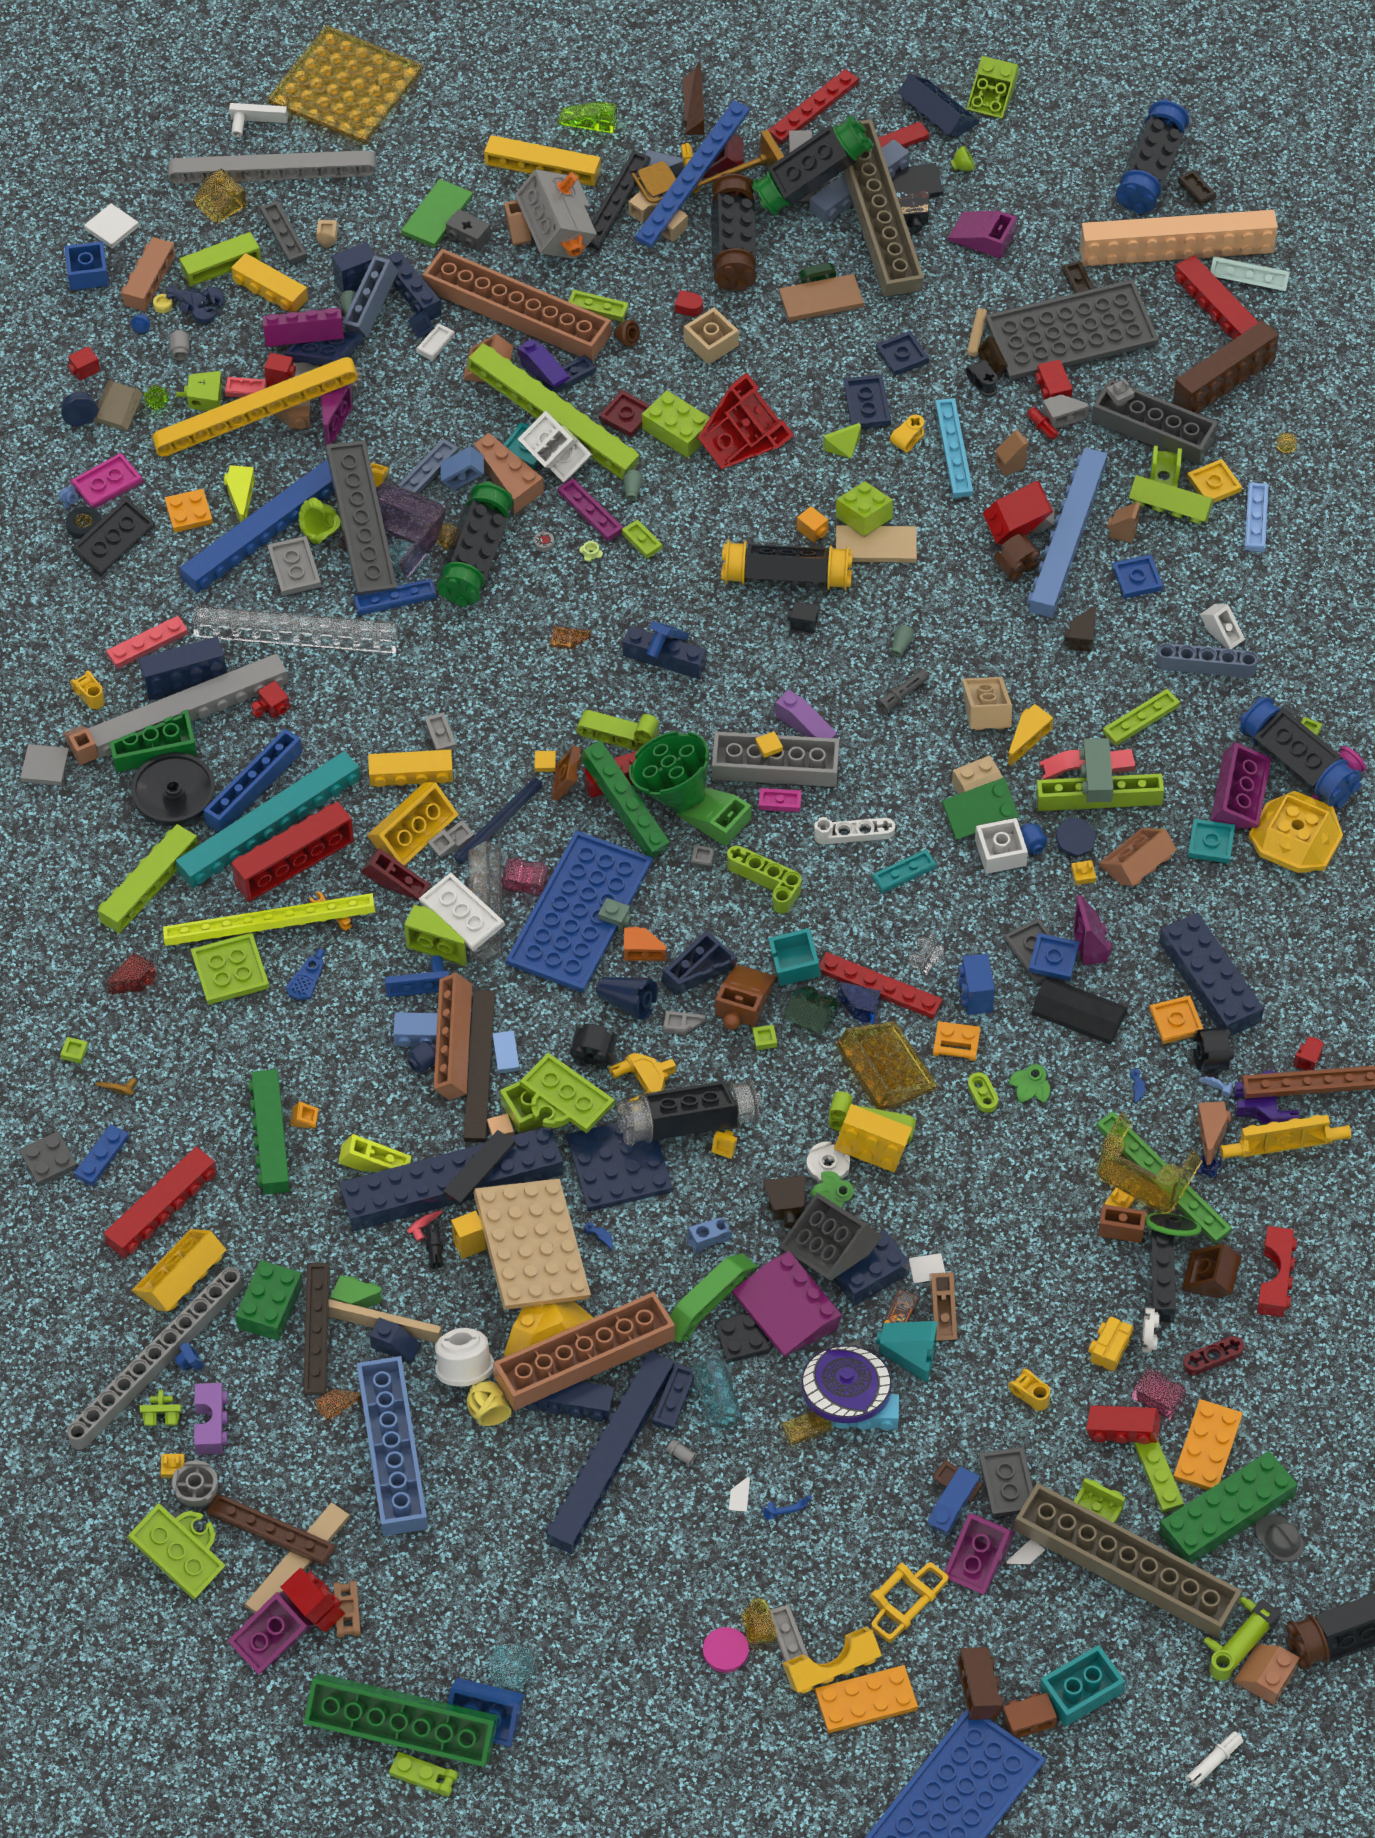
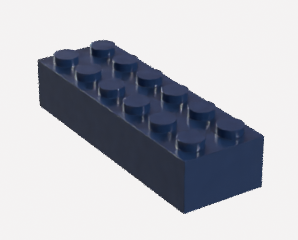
[1159,912,1264,1036]

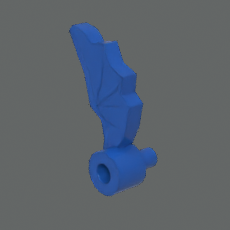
[1130,1069,1146,1103]
[584,1222,613,1250]

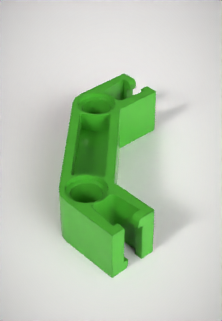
[670,1253,758,1343]

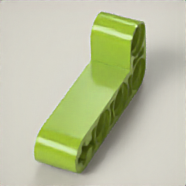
[576,710,659,751]
[727,845,802,914]
[829,1091,916,1143]

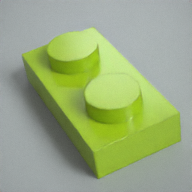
[622,519,662,559]

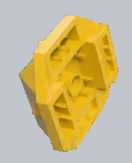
[1248,791,1343,873]

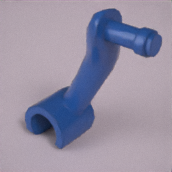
[762,1495,812,1520]

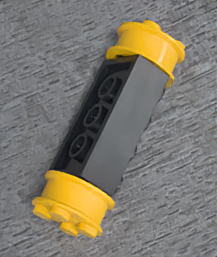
[721,540,853,591]

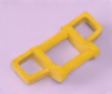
[870,1562,948,1643]

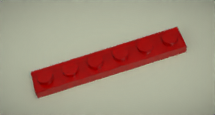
[768,69,859,145]
[819,952,943,1020]

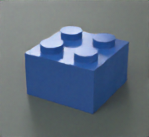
[64,241,109,291]
[957,953,995,1015]

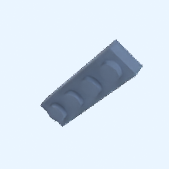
[394,438,459,503]

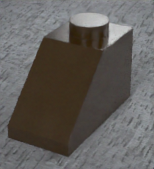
[1064,607,1096,652]

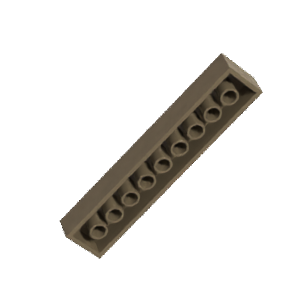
[837,119,924,297]
[1014,1483,1242,1638]

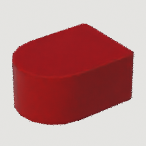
[675,290,703,317]

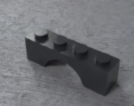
[1149,1230,1176,1322]

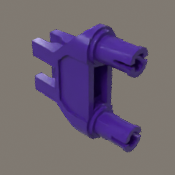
[1234,1070,1299,1125]

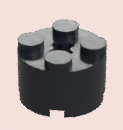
[570,1023,617,1070]
[1193,1028,1234,1072]

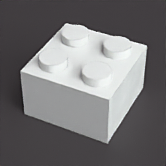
[975,818,1028,874]

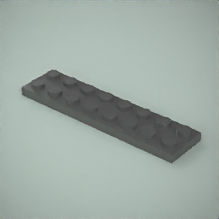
[325,440,397,595]

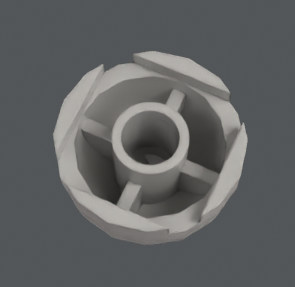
[172,1460,218,1508]

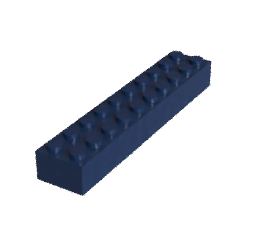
[339,1127,564,1232]

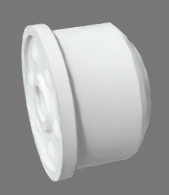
[435,1328,494,1386]

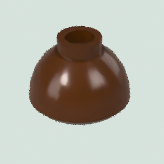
[614,320,640,347]

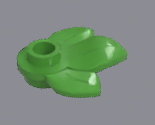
[1009,1064,1050,1103]
[810,1171,854,1208]

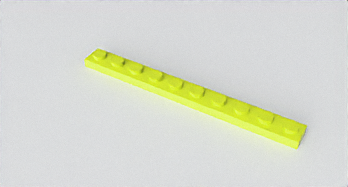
[163,893,375,946]

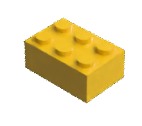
[834,1104,912,1173]

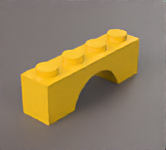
[782,1626,882,1693]

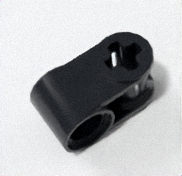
[966,360,998,397]

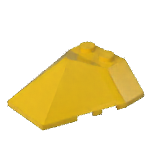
[504,1301,594,1357]

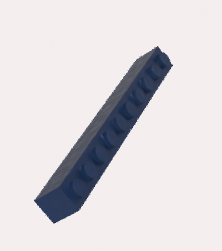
[545,1351,674,1554]

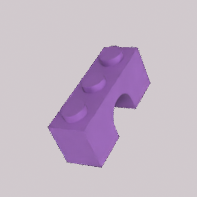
[194,1383,228,1455]

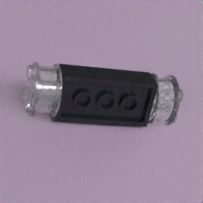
[617,1078,761,1146]

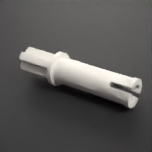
[1186,1731,1243,1788]

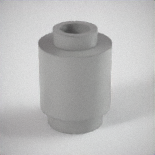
[169,330,190,361]

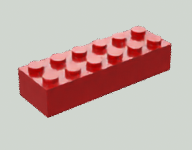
[231,801,354,903]

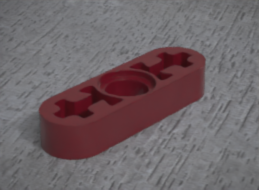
[1183,1336,1244,1376]

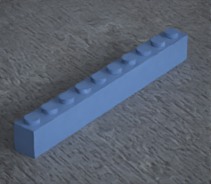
[1027,448,1108,618]

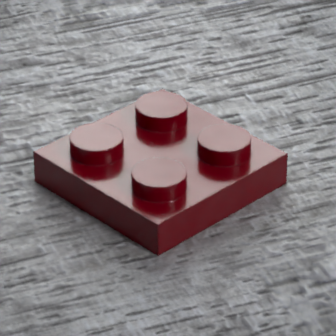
[599,390,651,438]

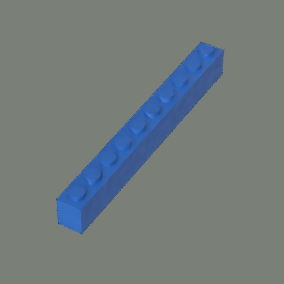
[179,459,334,593]

